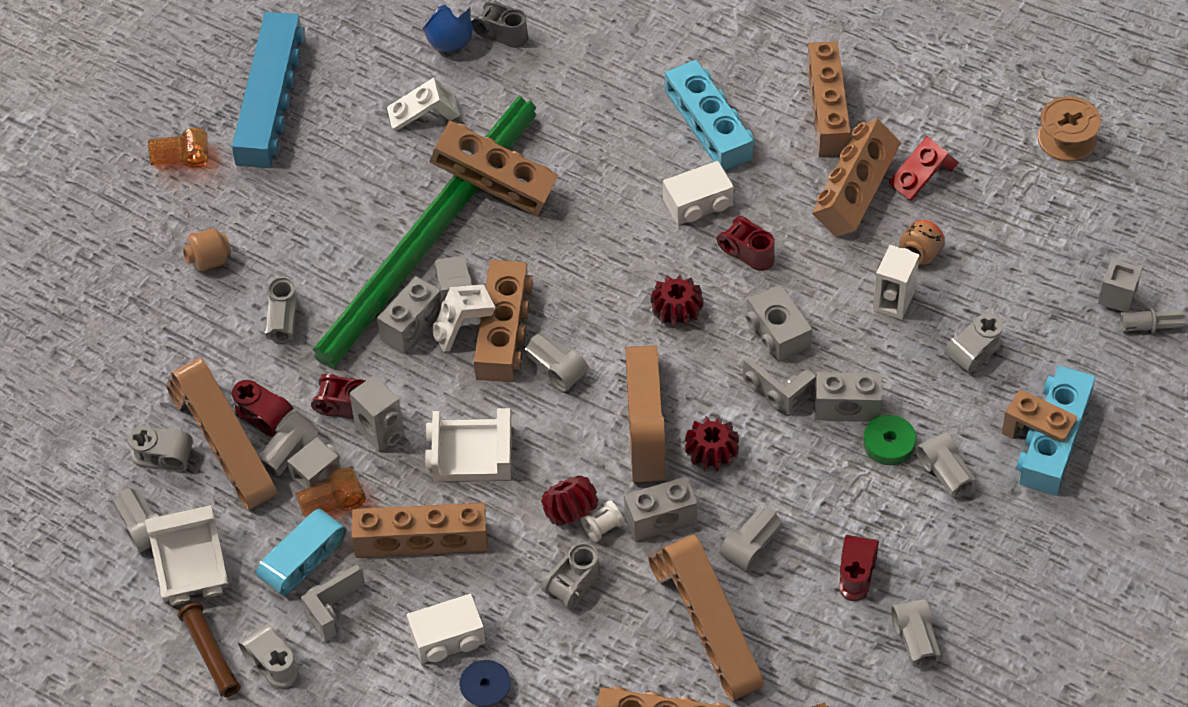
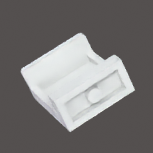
[425,408,512,482]
[145,505,229,605]

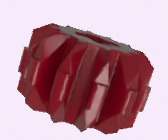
[650,274,704,328]
[685,416,739,471]
[541,475,599,526]

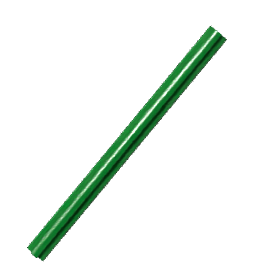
[312,97,537,368]

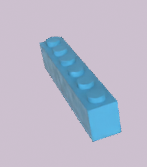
[232,12,305,168]

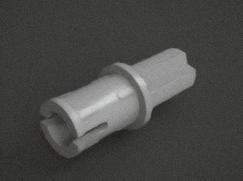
[1120,308,1185,333]

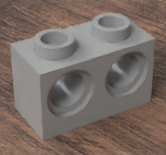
[377,276,442,354]

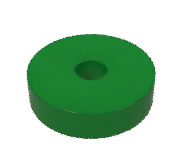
[863,415,916,465]

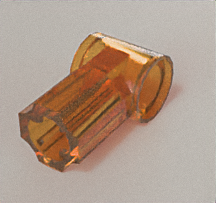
[148,128,209,168]
[296,468,366,519]

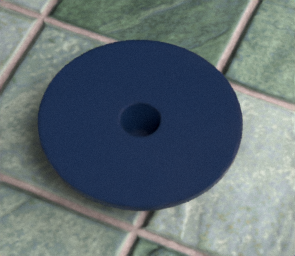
[459,660,511,706]

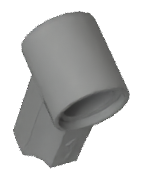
[265,276,299,343]
[525,333,589,392]
[259,409,319,477]
[916,432,976,498]
[113,487,159,553]
[719,507,783,572]
[891,599,941,669]

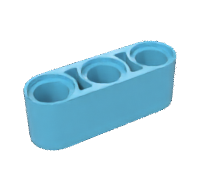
[256,509,347,596]

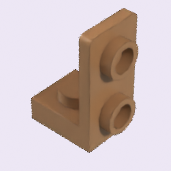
[1002,389,1077,442]

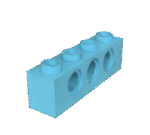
[665,60,755,171]
[1016,365,1096,496]

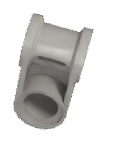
[945,313,1003,373]
[128,426,193,472]
[541,543,600,609]
[238,623,298,689]

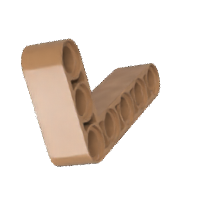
[625,345,665,482]
[166,357,278,511]
[648,534,764,701]

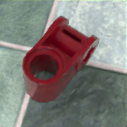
[716,216,775,271]
[311,374,366,419]
[232,380,294,437]
[839,535,879,601]

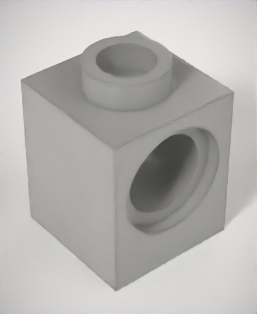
[1098,258,1142,312]
[287,437,341,497]

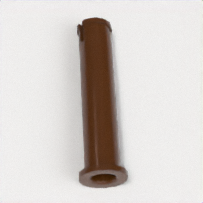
[178,602,241,697]

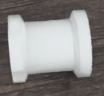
[581,501,625,542]

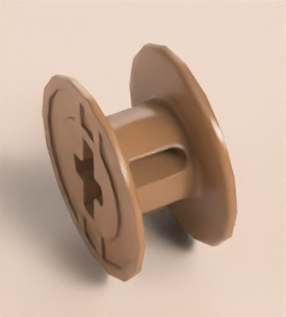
[1038,96,1101,162]

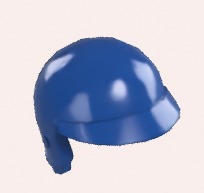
[422,5,473,53]

